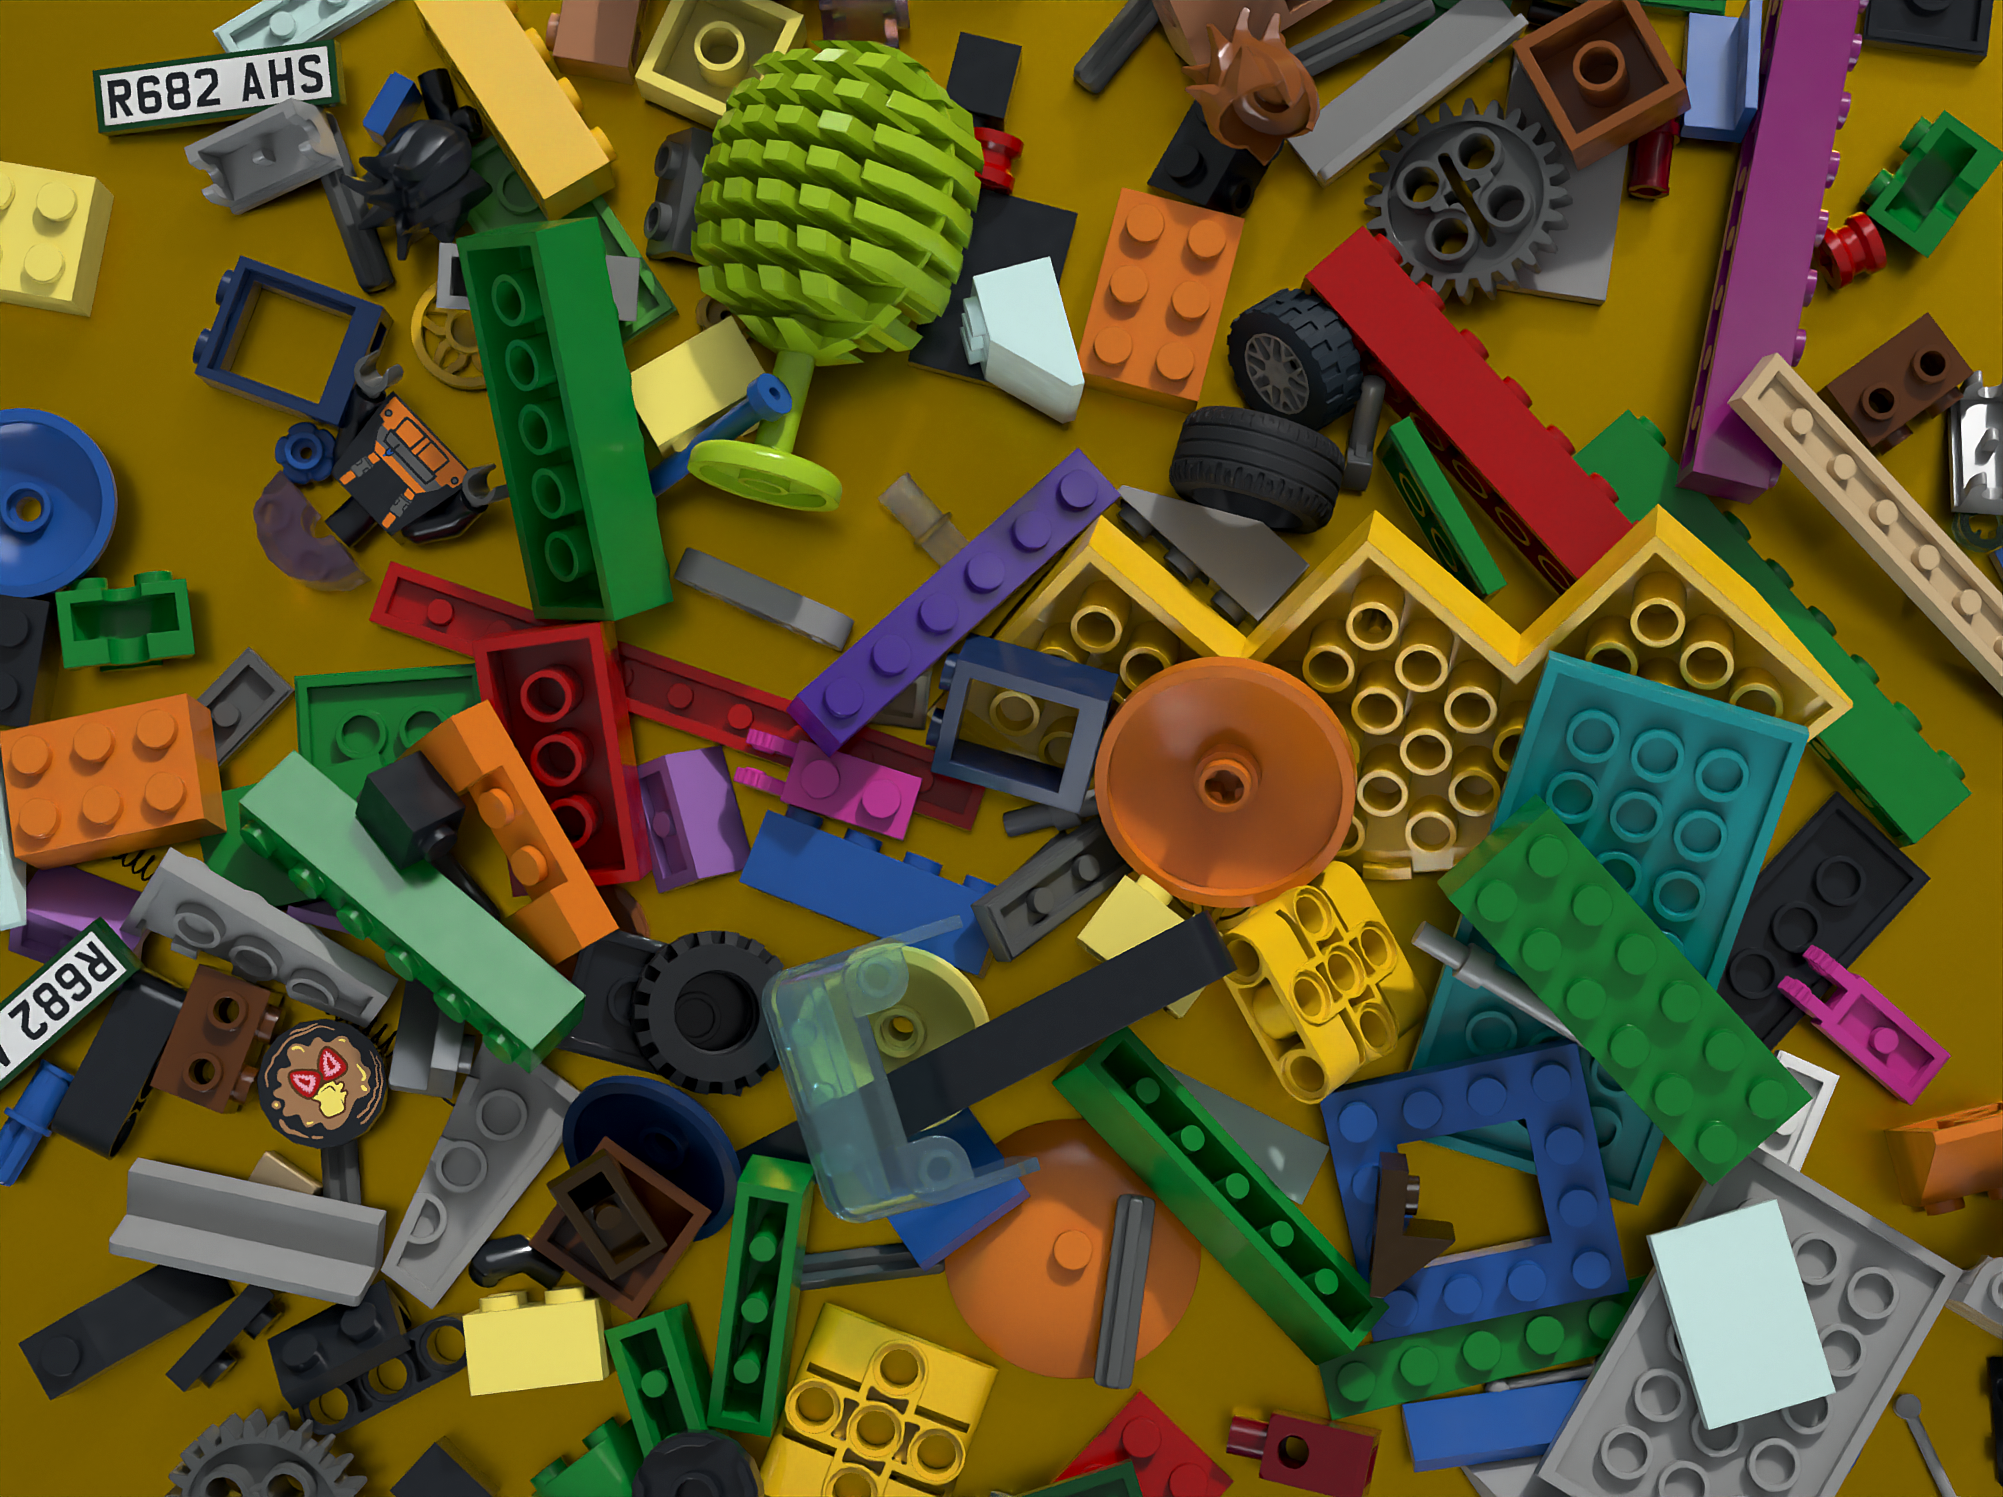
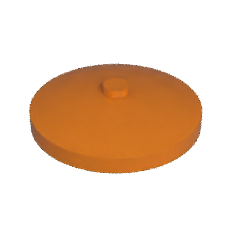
[1094,656,1357,908]
[945,1119,1201,1379]

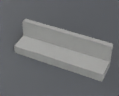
[1286,0,1529,189]
[109,1157,387,1307]

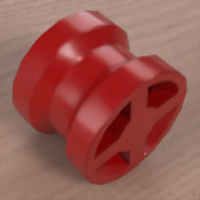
[974,127,1024,195]
[1813,212,1887,290]

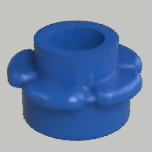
[275,422,335,484]

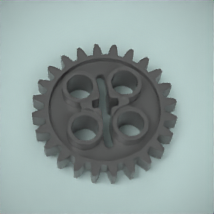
[1364,98,1573,305]
[164,1409,368,1497]

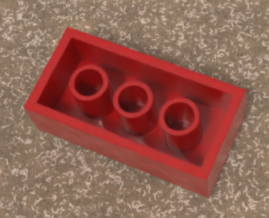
[472,620,653,897]

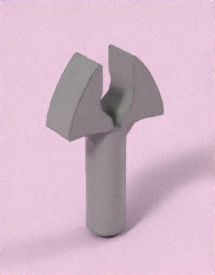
[1340,375,1386,492]

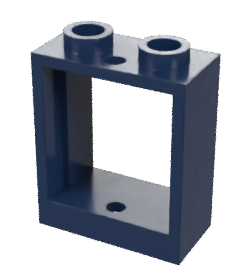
[193,255,393,432]
[926,632,1119,814]

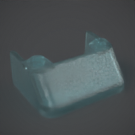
[762,914,1041,1223]

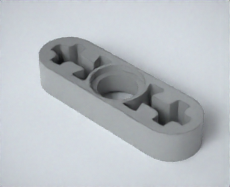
[673,547,855,651]

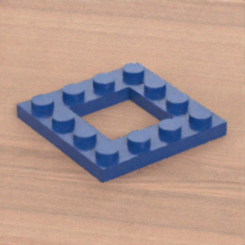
[1320,1038,1629,1342]

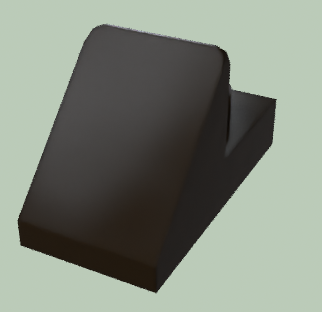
[546,1148,668,1281]
[1368,1152,1455,1298]

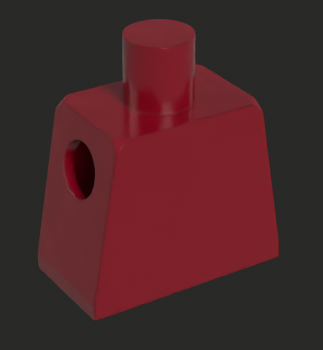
[1226,1408,1382,1497]

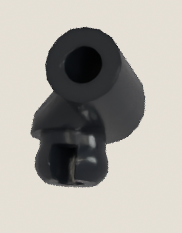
[417,68,483,140]
[468,1234,566,1290]

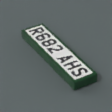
[92,39,347,136]
[0,916,144,1090]

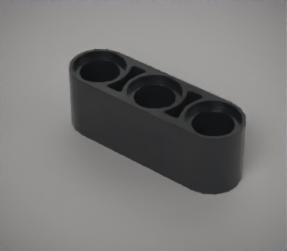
[51,966,189,1160]
[298,1312,468,1436]

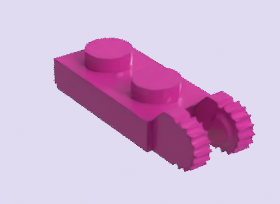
[733,729,923,841]
[1777,945,1951,1105]

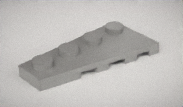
[120,847,399,1028]
[381,1041,581,1309]

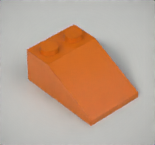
[1884,1101,2003,1216]

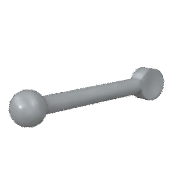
[1485,1355,1602,1393]
[1893,1393,1960,1497]

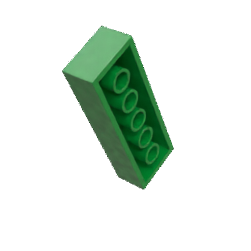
[456,216,674,621]
[1437,794,1813,1186]

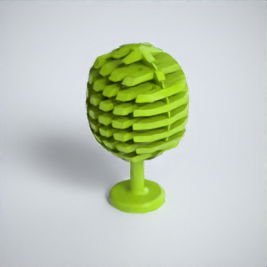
[687,40,984,512]

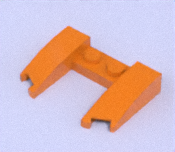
[393,699,619,967]

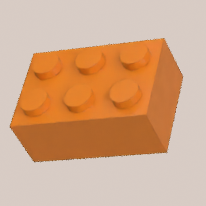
[1078,187,1245,414]
[0,693,227,871]

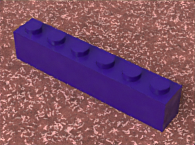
[786,448,1121,758]

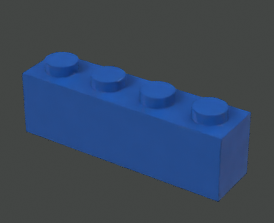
[739,805,996,979]

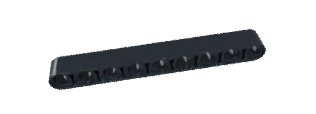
[735,910,1238,1185]

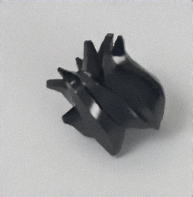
[339,120,493,261]

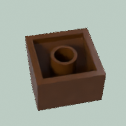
[529,1136,712,1320]

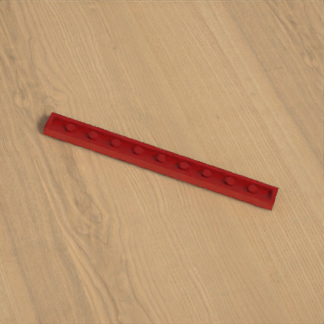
[369,561,987,832]

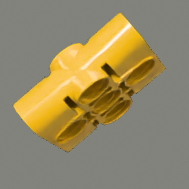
[1222,861,1427,1104]
[759,1302,999,1497]

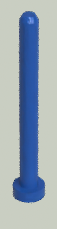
[648,373,792,498]

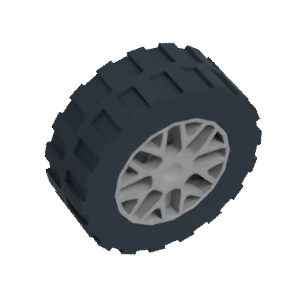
[1227,288,1364,432]

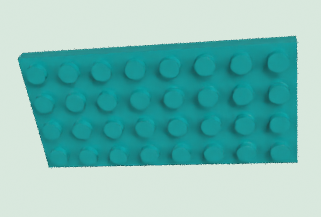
[1408,650,1809,1206]

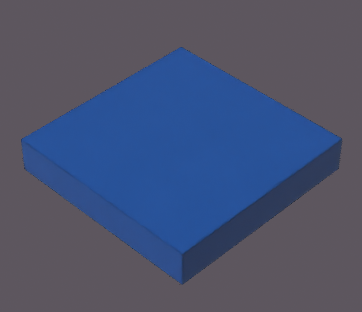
[853,1107,1031,1272]

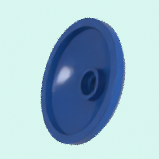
[0,408,118,599]

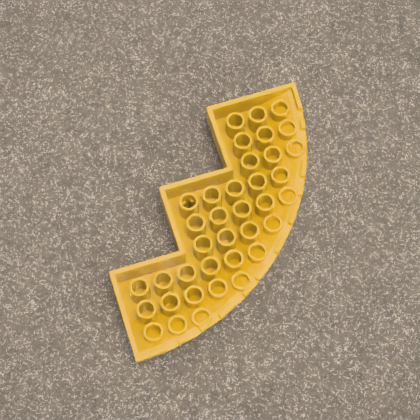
[927,504,1853,880]

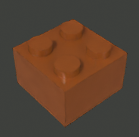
[1512,0,1692,171]

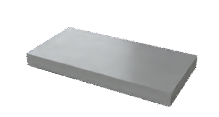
[1485,38,1629,305]

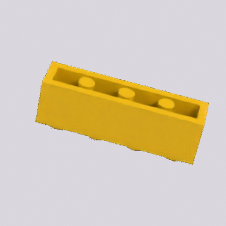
[413,0,617,221]

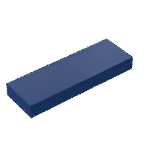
[1402,1379,1588,1473]

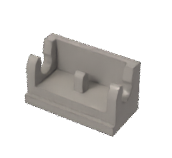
[184,98,344,215]
[1947,370,2003,515]

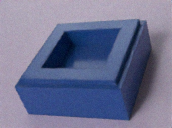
[363,71,423,147]

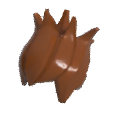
[1181,7,1320,166]

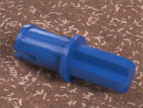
[0,1059,75,1186]

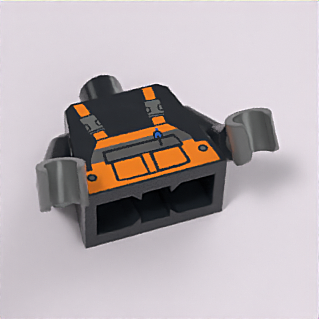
[324,350,509,549]

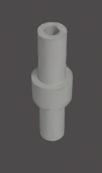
[1003,789,1099,837]

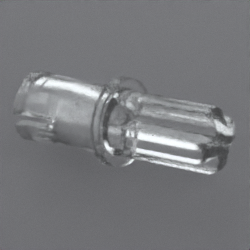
[878,472,969,568]

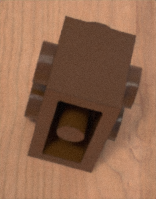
[1817,312,1974,456]
[150,964,286,1114]

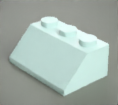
[960,256,1085,424]

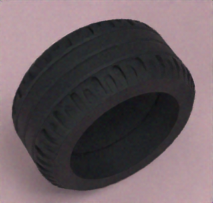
[1169,406,1345,534]

